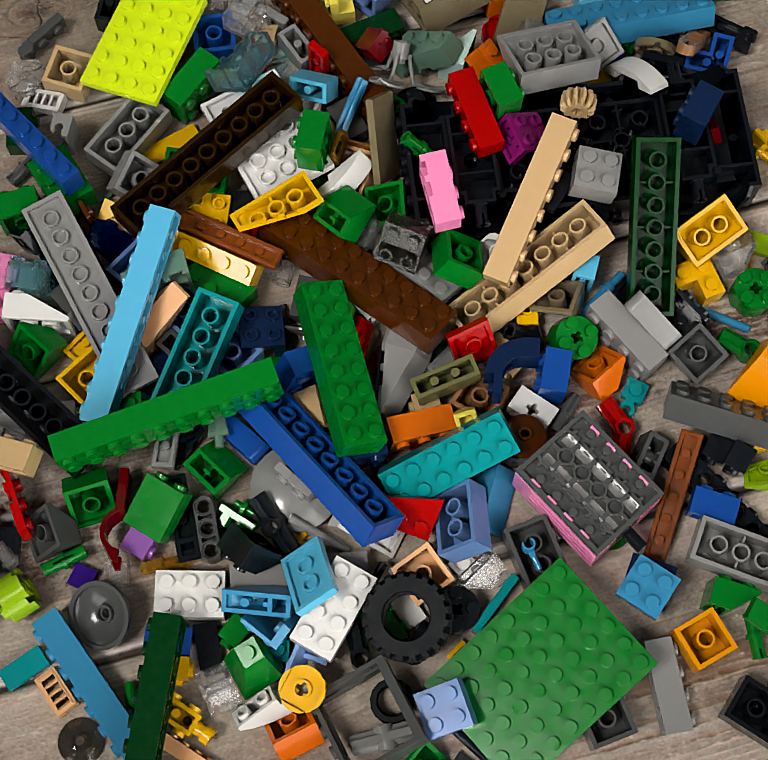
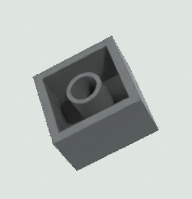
[664,321,729,385]

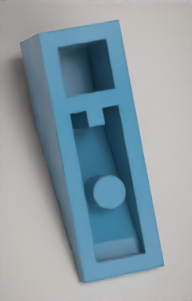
[221,585,295,618]

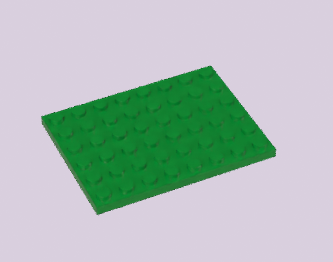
[424,557,659,760]

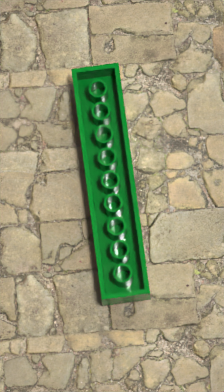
[47,357,284,473]

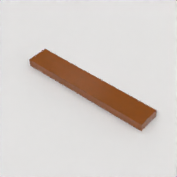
[178,209,284,271]
[643,429,704,563]

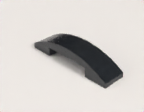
[168,473,202,563]

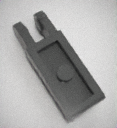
[18,13,66,63]

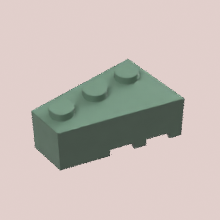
[120,248,194,293]

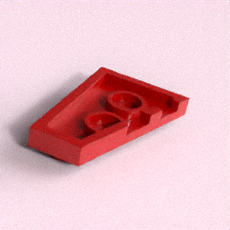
[0,469,34,541]
[386,495,444,541]

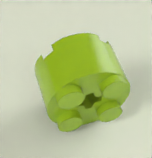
[0,568,42,622]

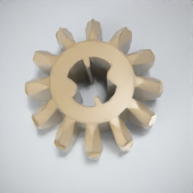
[560,86,597,120]

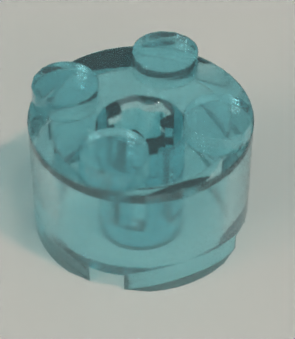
[4,256,52,297]

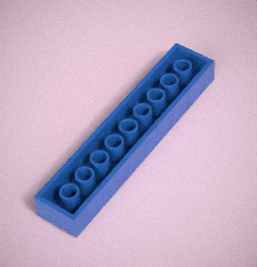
[238,385,405,547]

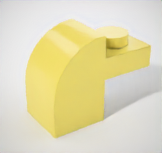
[319,0,356,25]

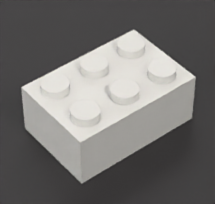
[153,570,228,621]

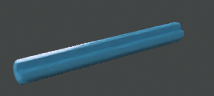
[323,77,368,176]

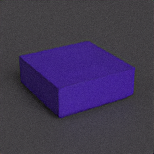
[67,562,99,589]

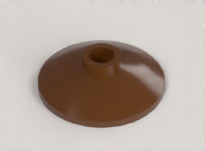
[507,414,547,459]

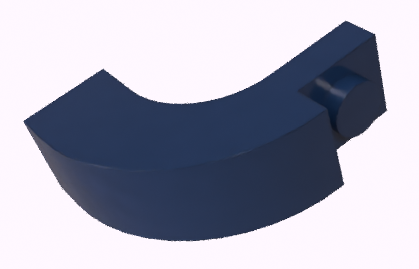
[483,337,540,404]

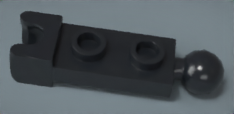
[701,14,758,55]

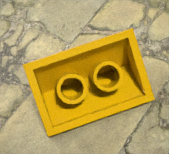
[677,194,749,268]

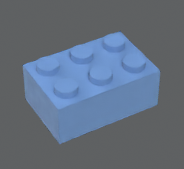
[433,479,492,563]

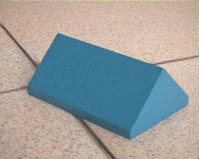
[470,463,515,539]

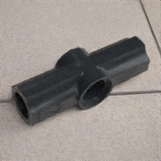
[247,491,301,557]

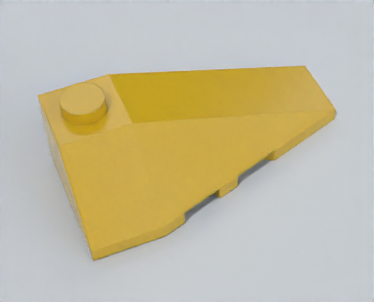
[229,170,324,232]

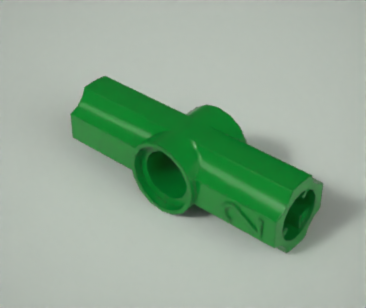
[716,327,760,364]

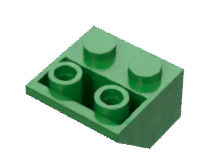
[313,185,377,243]
[183,440,249,501]
[699,574,762,616]

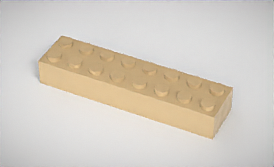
[448,199,615,334]

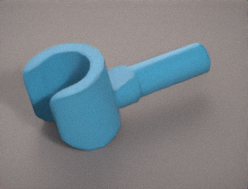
[521,538,542,571]

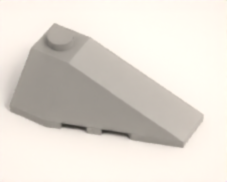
[377,327,434,418]

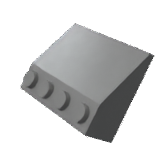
[497,19,602,95]

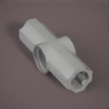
[349,721,414,757]

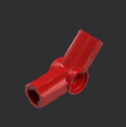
[596,396,635,456]

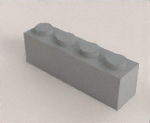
[640,636,695,736]

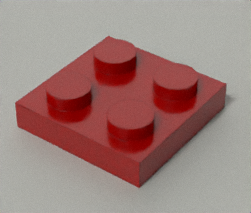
[445,316,497,365]

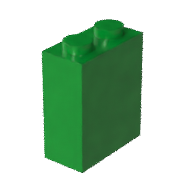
[122,471,193,543]

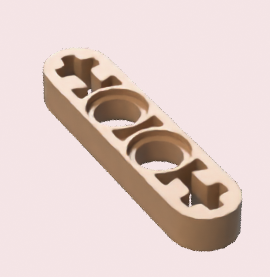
[675,29,711,56]

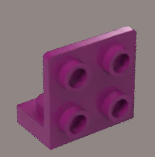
[497,112,545,165]

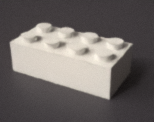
[289,555,378,664]

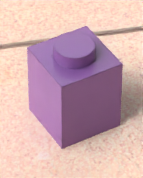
[119,527,158,563]

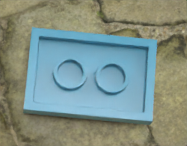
[281,536,339,617]

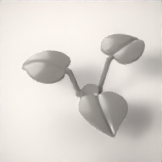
[361,40,446,93]

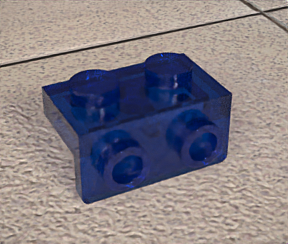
[86,219,133,263]

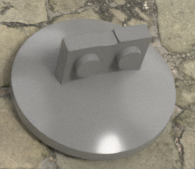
[250,450,332,533]

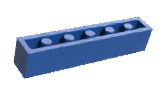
[0,92,85,197]

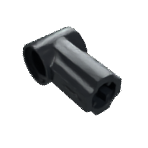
[502,321,545,351]
[346,623,371,670]

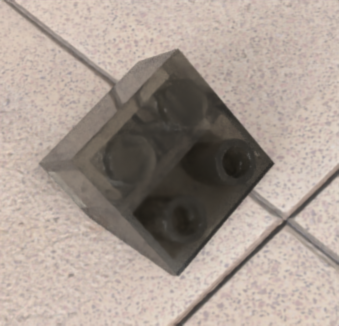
[374,211,433,274]

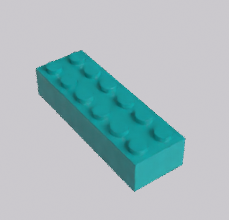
[150,287,245,431]
[378,406,521,498]

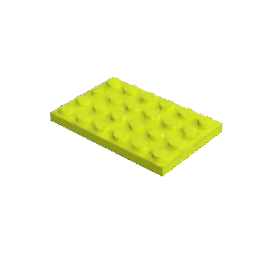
[79,0,208,107]

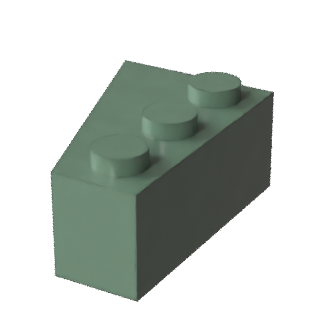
[390,30,464,79]

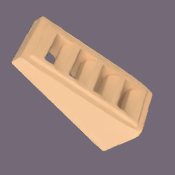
[34,666,80,718]

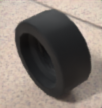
[370,679,414,724]

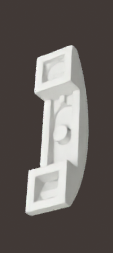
[603,56,668,95]

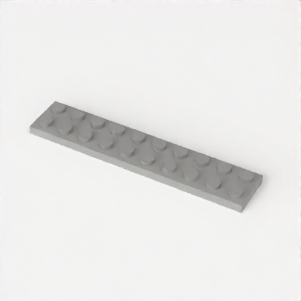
[21,190,159,399]

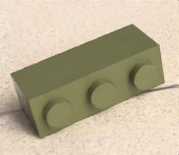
[409,353,482,406]

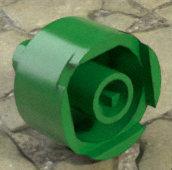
[728,268,768,317]
[547,315,598,361]

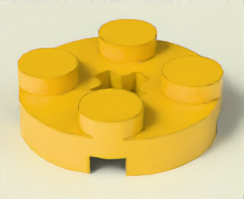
[278,665,327,714]

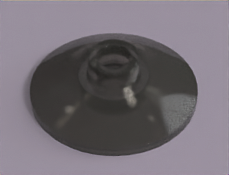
[58,717,105,760]

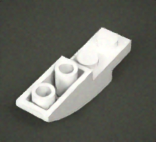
[308,149,372,216]
[231,662,318,731]

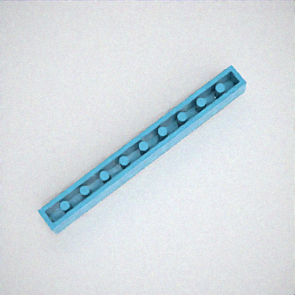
[79,204,182,422]

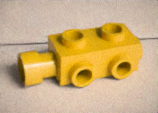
[168,691,217,746]

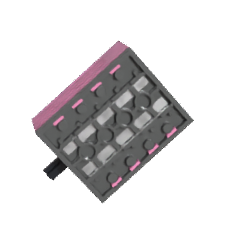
[512,410,665,567]

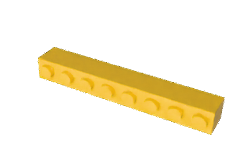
[97,198,264,286]

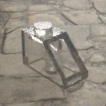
[454,551,511,589]

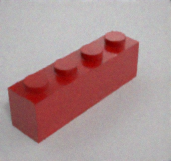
[445,66,505,158]

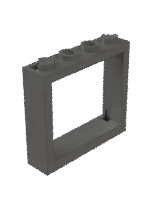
[311,654,430,760]

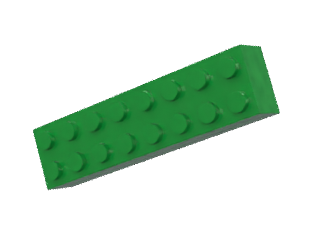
[293,280,388,457]

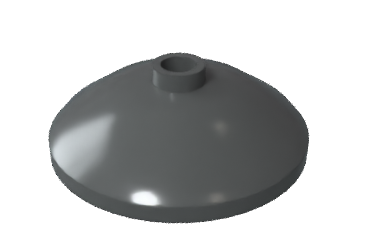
[69,580,131,651]

